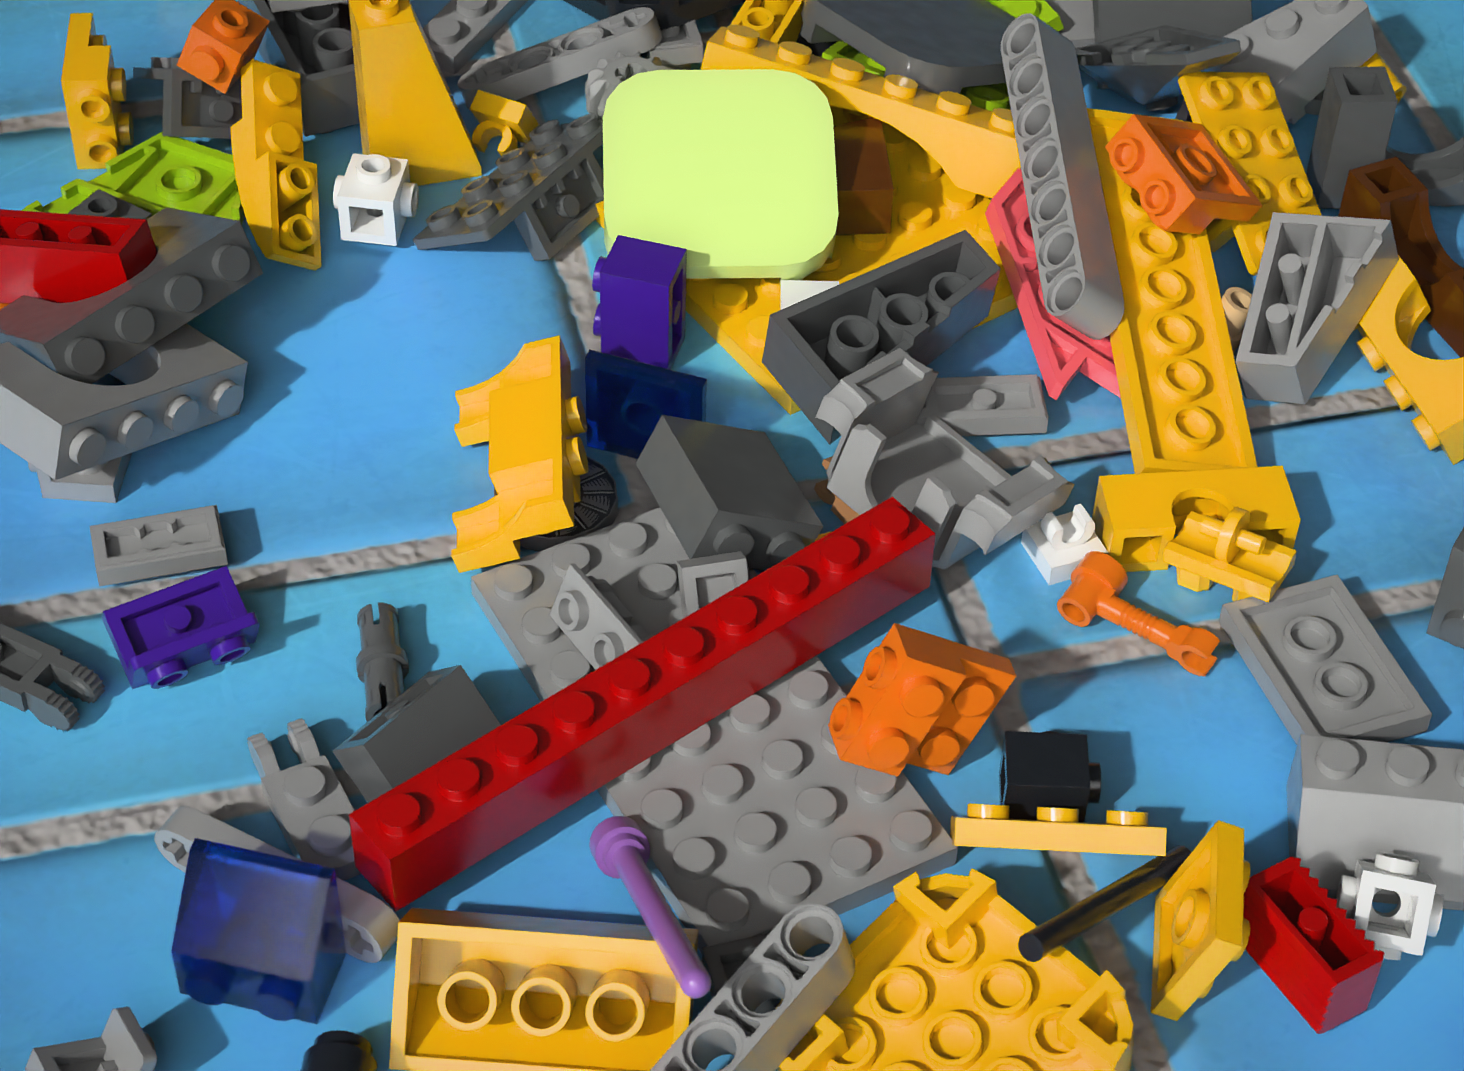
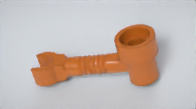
[1057,551,1220,676]

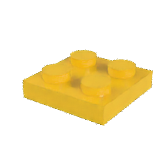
[1151,820,1251,1021]

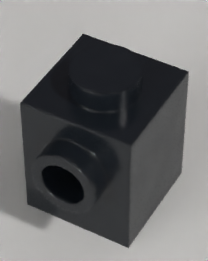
[999,731,1101,822]

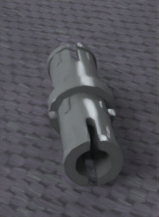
[356,602,409,722]

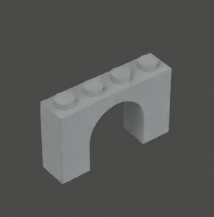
[0,323,248,480]

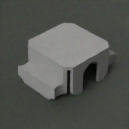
[815,348,1075,570]

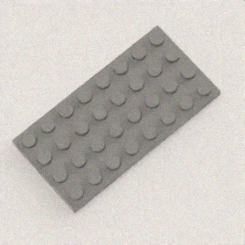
[471,507,958,954]

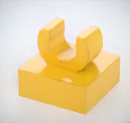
[469,90,540,156]

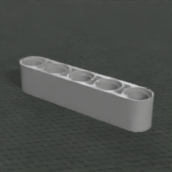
[650,903,855,1071]

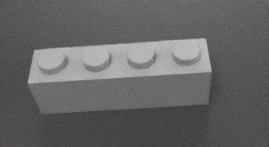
[1286,734,1464,911]

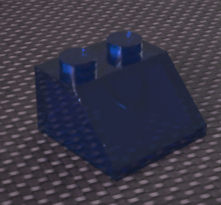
[171,838,346,1024]

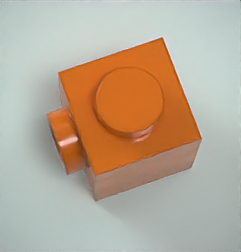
[176,0,270,94]

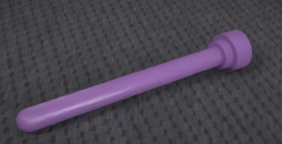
[590,816,711,998]

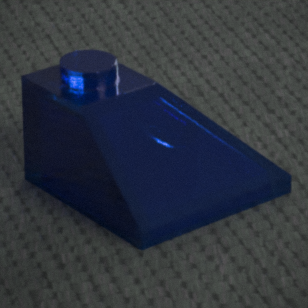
[585,349,707,459]

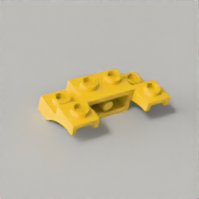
[451,335,589,573]

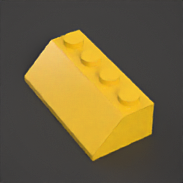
[389,908,699,1071]

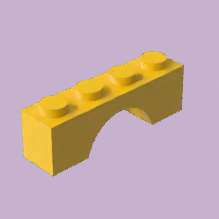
[1353,255,1464,465]

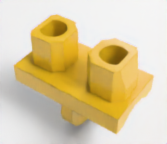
[1163,507,1297,603]

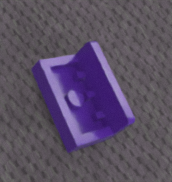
[102,566,260,689]

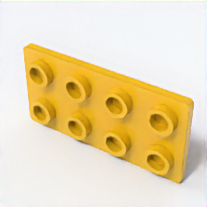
[1178,72,1321,276]

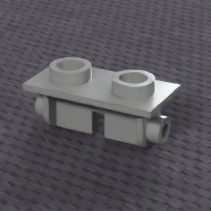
[549,563,651,670]

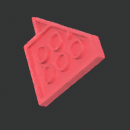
[985,168,1121,400]

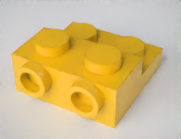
[61,13,134,169]

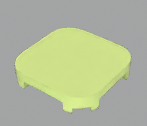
[603,69,839,287]

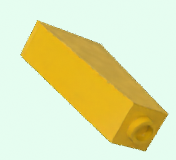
[348,0,482,186]

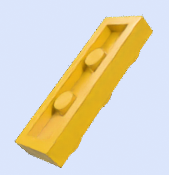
[950,803,1167,856]

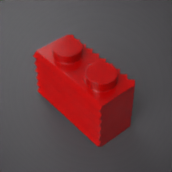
[1243,856,1384,1034]

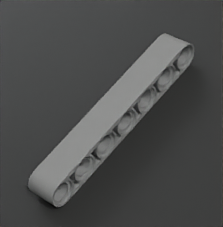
[1001,13,1124,340]

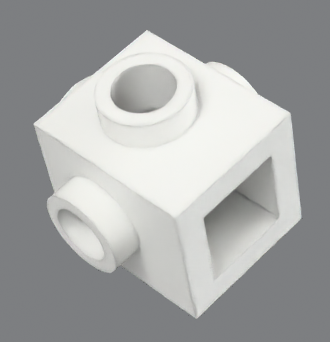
[333,153,419,246]
[1336,852,1443,960]

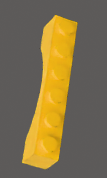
[701,25,1021,199]

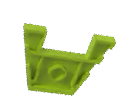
[22,132,245,225]

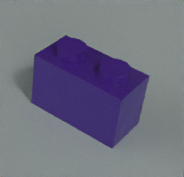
[592,235,687,375]

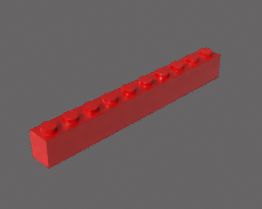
[349,496,936,912]

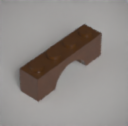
[1338,156,1464,358]

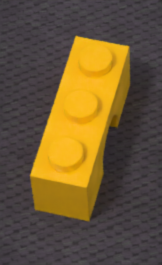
[1092,466,1301,572]

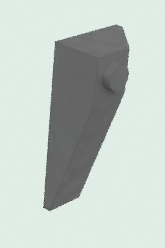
[1075,25,1241,111]

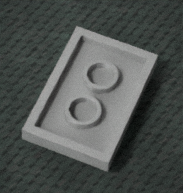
[1219,575,1432,745]

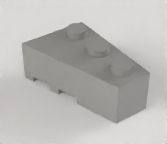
[1218,0,1377,125]
[1235,212,1399,404]

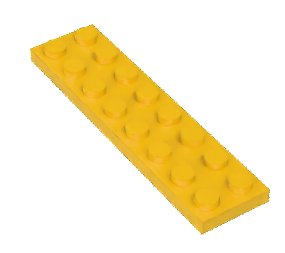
[1087,108,1258,474]

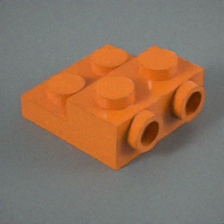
[1105,114,1263,234]
[828,623,1017,777]

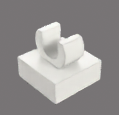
[1021,504,1108,586]

